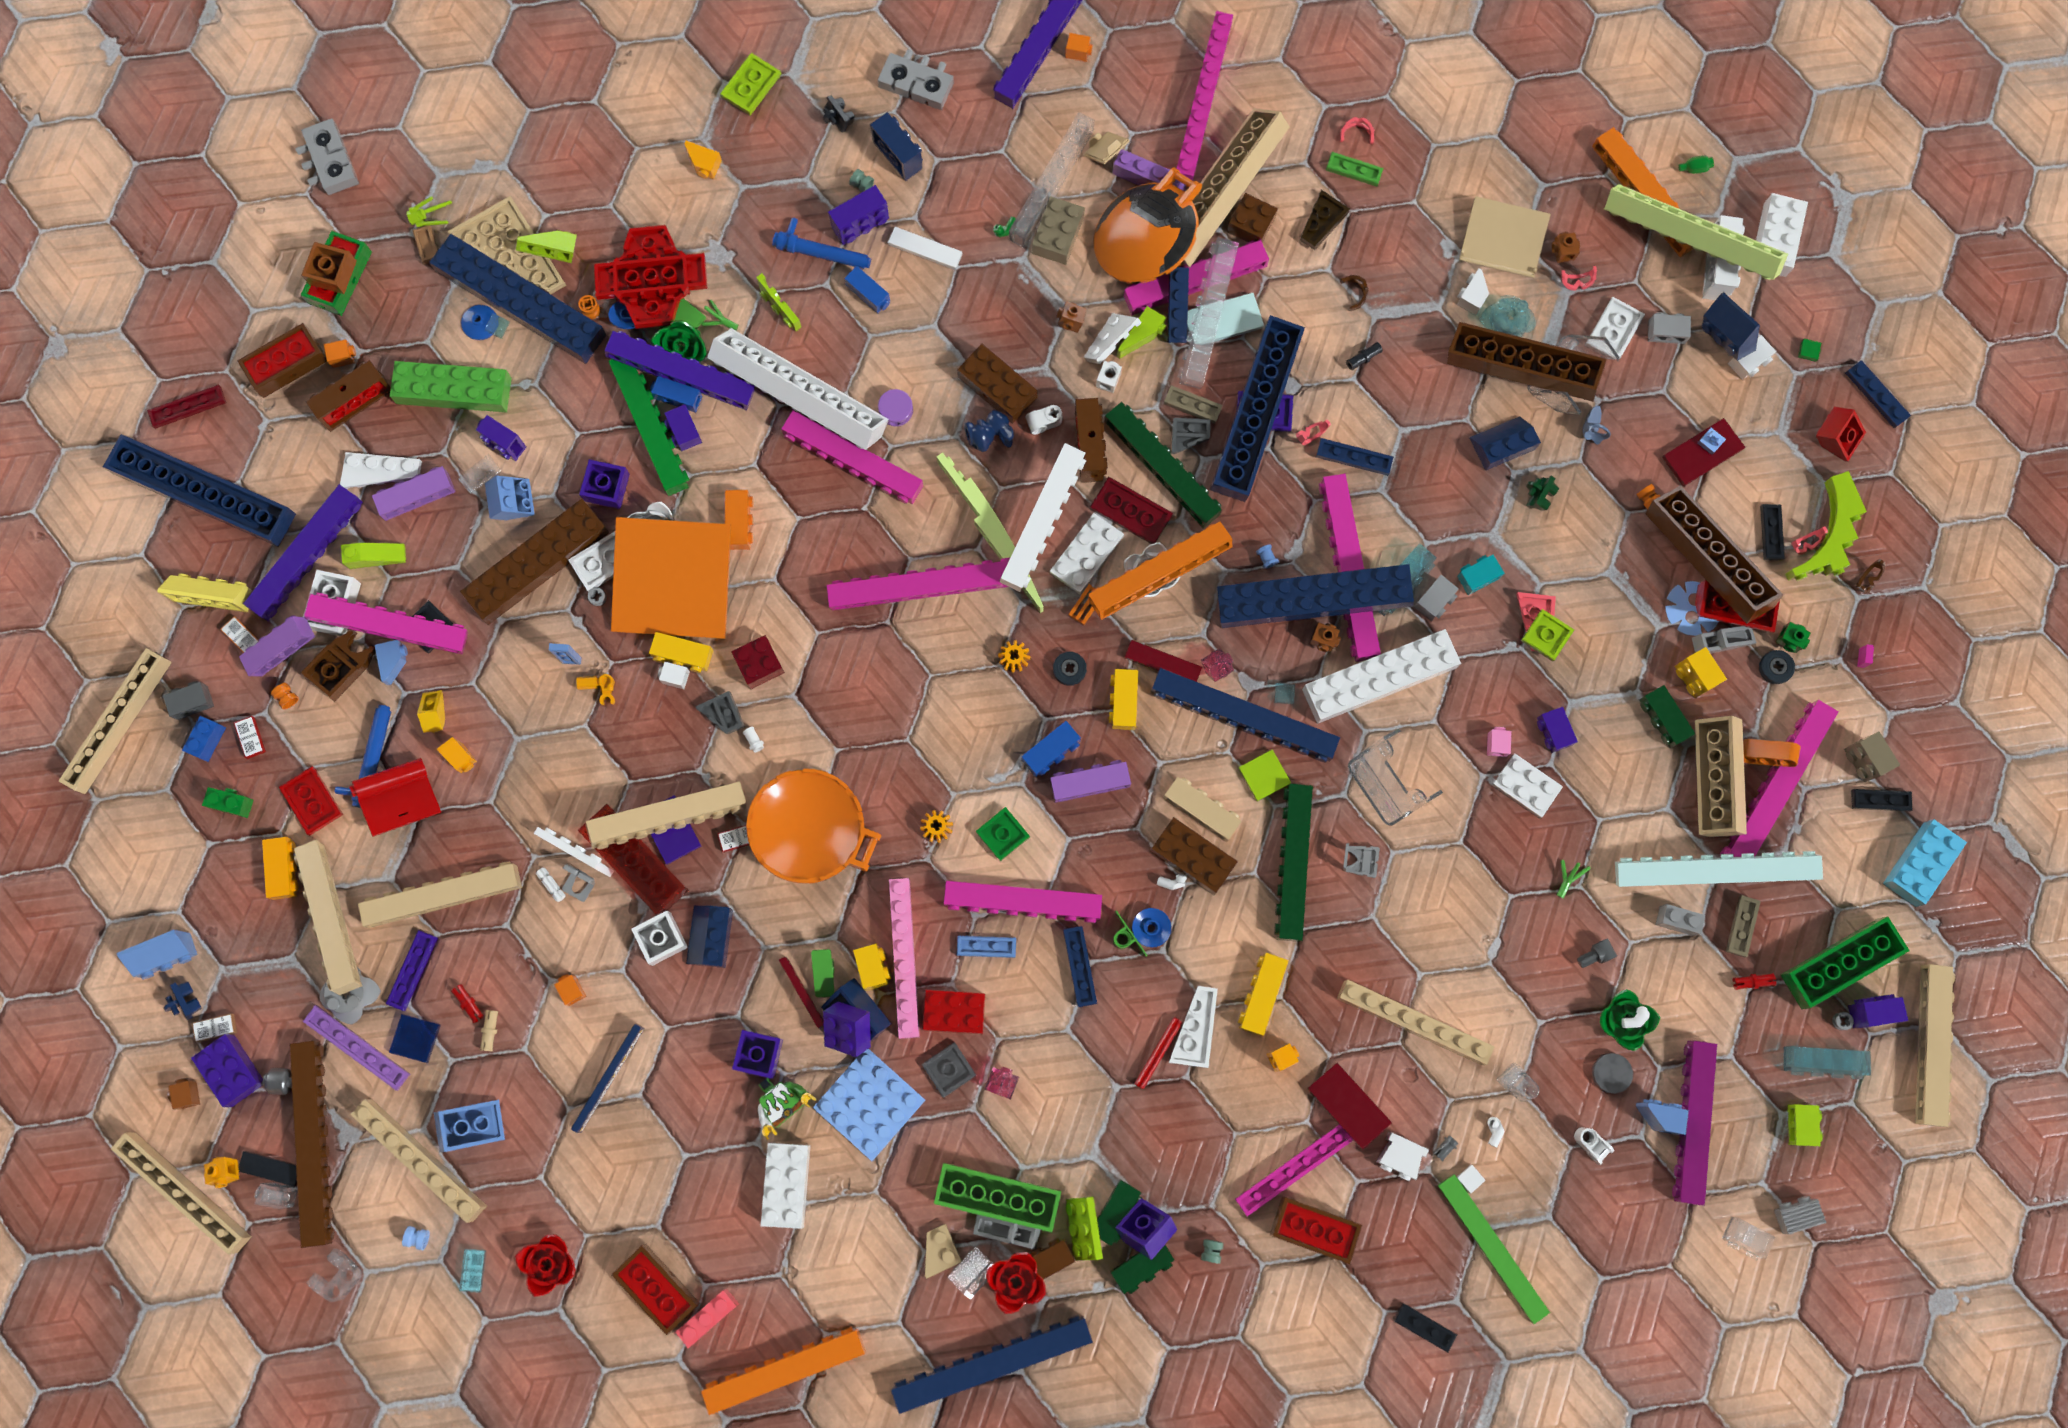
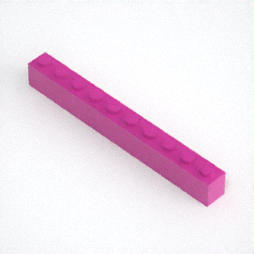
[1177,11,1233,181]
[1319,473,1381,662]
[827,558,1010,610]
[1720,699,1839,857]

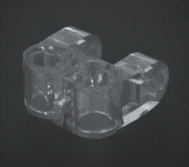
[1496,1063,1540,1102]
[307,1248,362,1302]

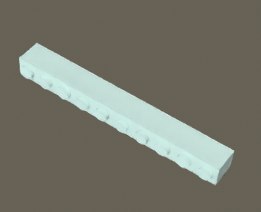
[1615,851,1823,887]

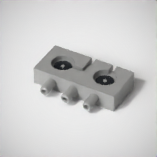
[878,49,954,111]
[296,118,359,195]

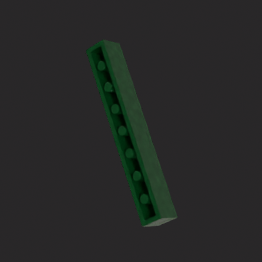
[1104,401,1222,529]
[1274,783,1313,942]

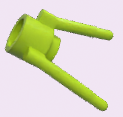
[407,196,452,228]

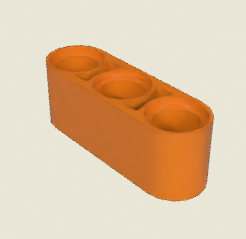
[1743,739,1801,767]

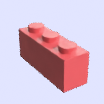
[675,1288,739,1348]

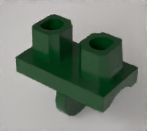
[1526,475,1559,511]

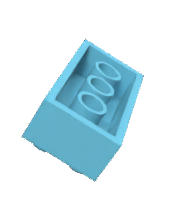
[1883,819,1967,907]

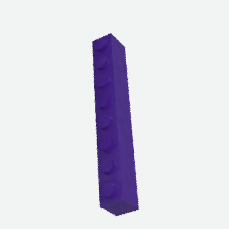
[993,0,1083,109]
[605,331,755,411]
[243,484,363,621]

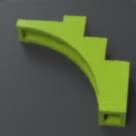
[1785,471,1867,581]

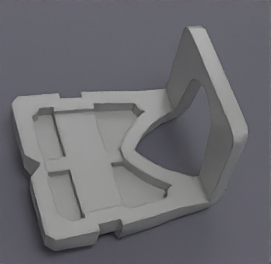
[1343,843,1380,878]
[562,864,595,902]

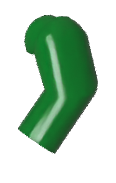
[993,217,1018,237]

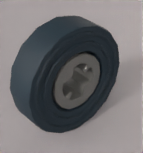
[1759,650,1795,684]
[1053,652,1087,686]

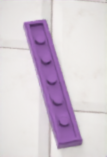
[303,1005,410,1090]

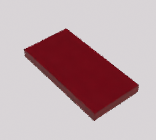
[1662,418,1746,487]
[1090,476,1173,544]
[1308,1063,1392,1150]

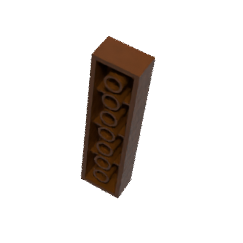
[1447,322,1607,402]
[1645,486,1783,624]
[460,499,609,625]

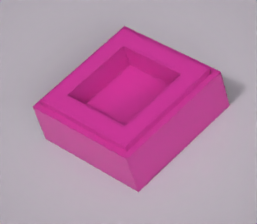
[1857,644,1874,668]

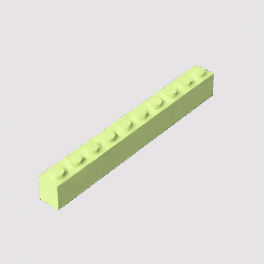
[1604,184,1788,280]

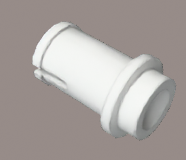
[743,727,764,753]

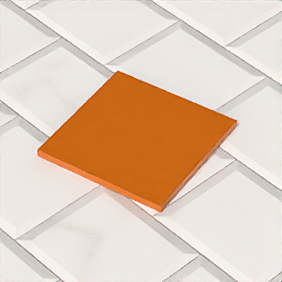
[611,517,731,639]

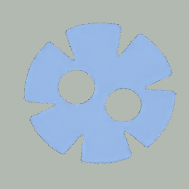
[1665,581,1719,636]

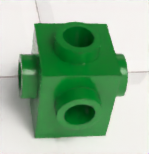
[1775,622,1811,653]

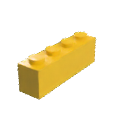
[1238,953,1289,1036]

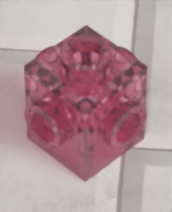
[1201,648,1234,682]
[985,1066,1019,1100]

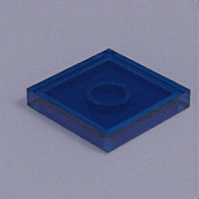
[389,1014,441,1063]

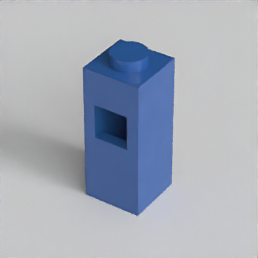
[844,266,890,314]
[650,376,702,413]

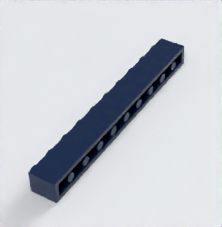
[1151,668,1340,763]
[891,1315,1093,1414]

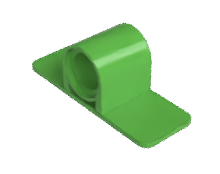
[1113,910,1147,958]
[811,949,835,997]

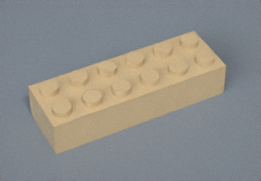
[1695,716,1747,837]

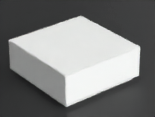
[1457,1165,1486,1194]

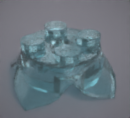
[1479,295,1536,337]

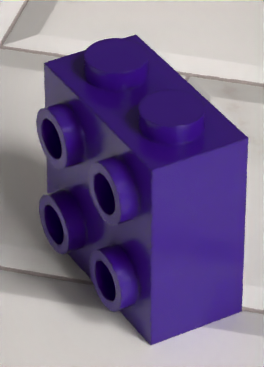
[476,415,526,462]

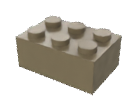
[1032,196,1085,265]

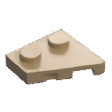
[925,1224,962,1279]

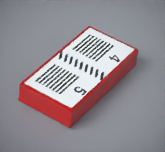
[234,716,266,759]
[718,825,749,853]

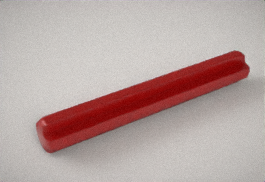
[1135,1017,1182,1089]

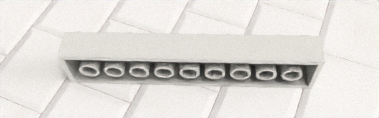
[707,328,889,450]

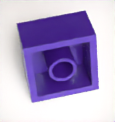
[579,459,630,509]
[1848,994,1908,1029]
[823,1002,871,1057]
[732,1030,783,1079]
[1115,1198,1177,1260]

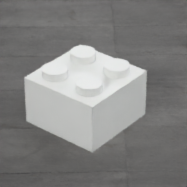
[631,911,688,966]

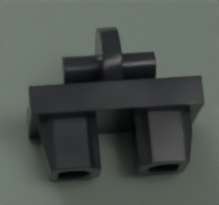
[822,95,855,133]

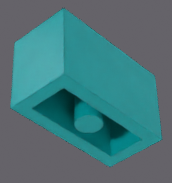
[1457,554,1505,595]

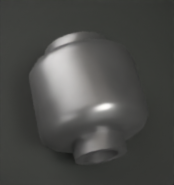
[263,1068,292,1095]

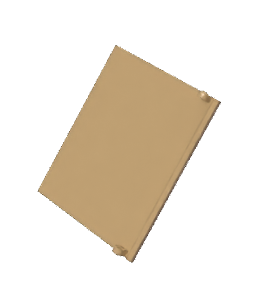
[1459,196,1550,278]

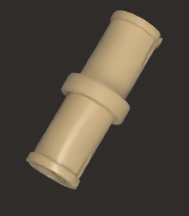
[480,1010,499,1051]

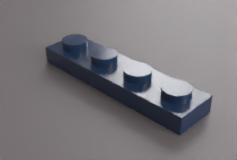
[1167,267,1189,343]
[1845,360,1911,429]
[1316,438,1394,476]
[1063,926,1097,1008]

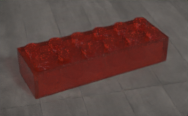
[578,804,689,915]

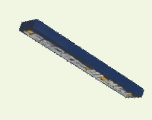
[571,1024,645,1133]

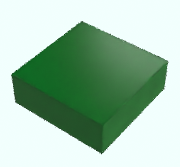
[1798,338,1822,362]

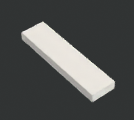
[888,227,963,270]

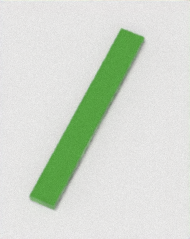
[1437,1174,1550,1324]

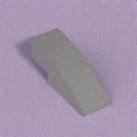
[1691,626,1756,654]
[973,1214,1040,1249]

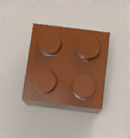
[301,242,357,294]

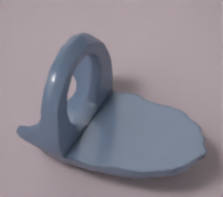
[1583,406,1611,445]

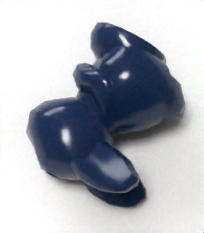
[964,410,1014,452]

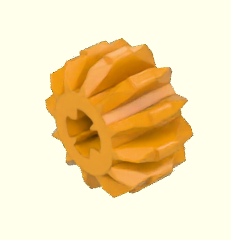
[998,640,1030,673]
[920,810,953,843]

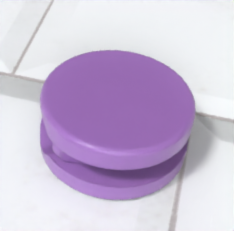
[878,389,913,427]

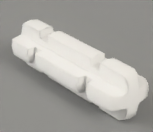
[536,867,566,902]

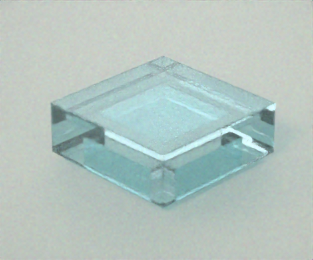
[484,313,510,339]
[1274,683,1295,704]

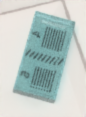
[459,1249,486,1292]

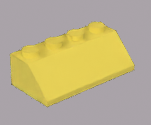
[157,574,253,612]

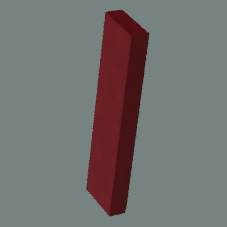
[147,385,226,429]
[1125,640,1202,682]
[779,956,824,1029]

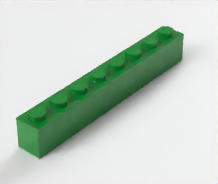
[608,359,690,496]

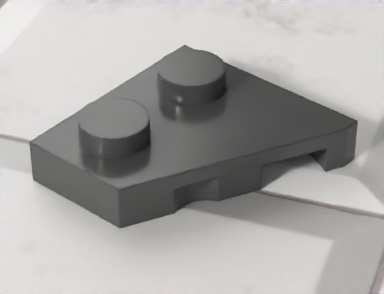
[1171,418,1211,454]
[696,691,745,734]

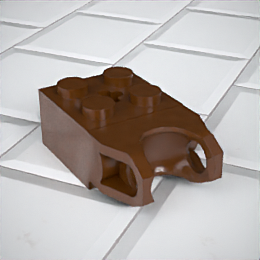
[300,630,376,702]

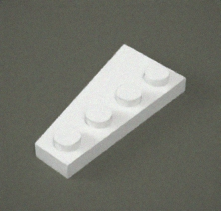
[340,452,422,489]
[534,827,614,877]
[1168,986,1218,1068]

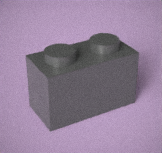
[163,681,214,720]

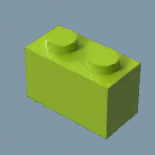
[1788,1104,1823,1146]

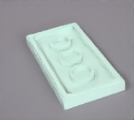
[1187,293,1264,347]

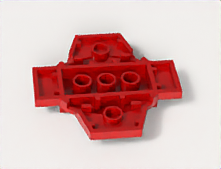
[594,225,708,329]

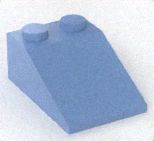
[434,1100,505,1153]

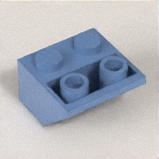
[485,476,535,520]
[1636,1099,1689,1135]

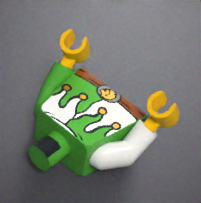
[758,1078,816,1140]

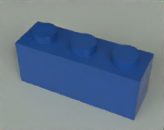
[1021,721,1081,777]

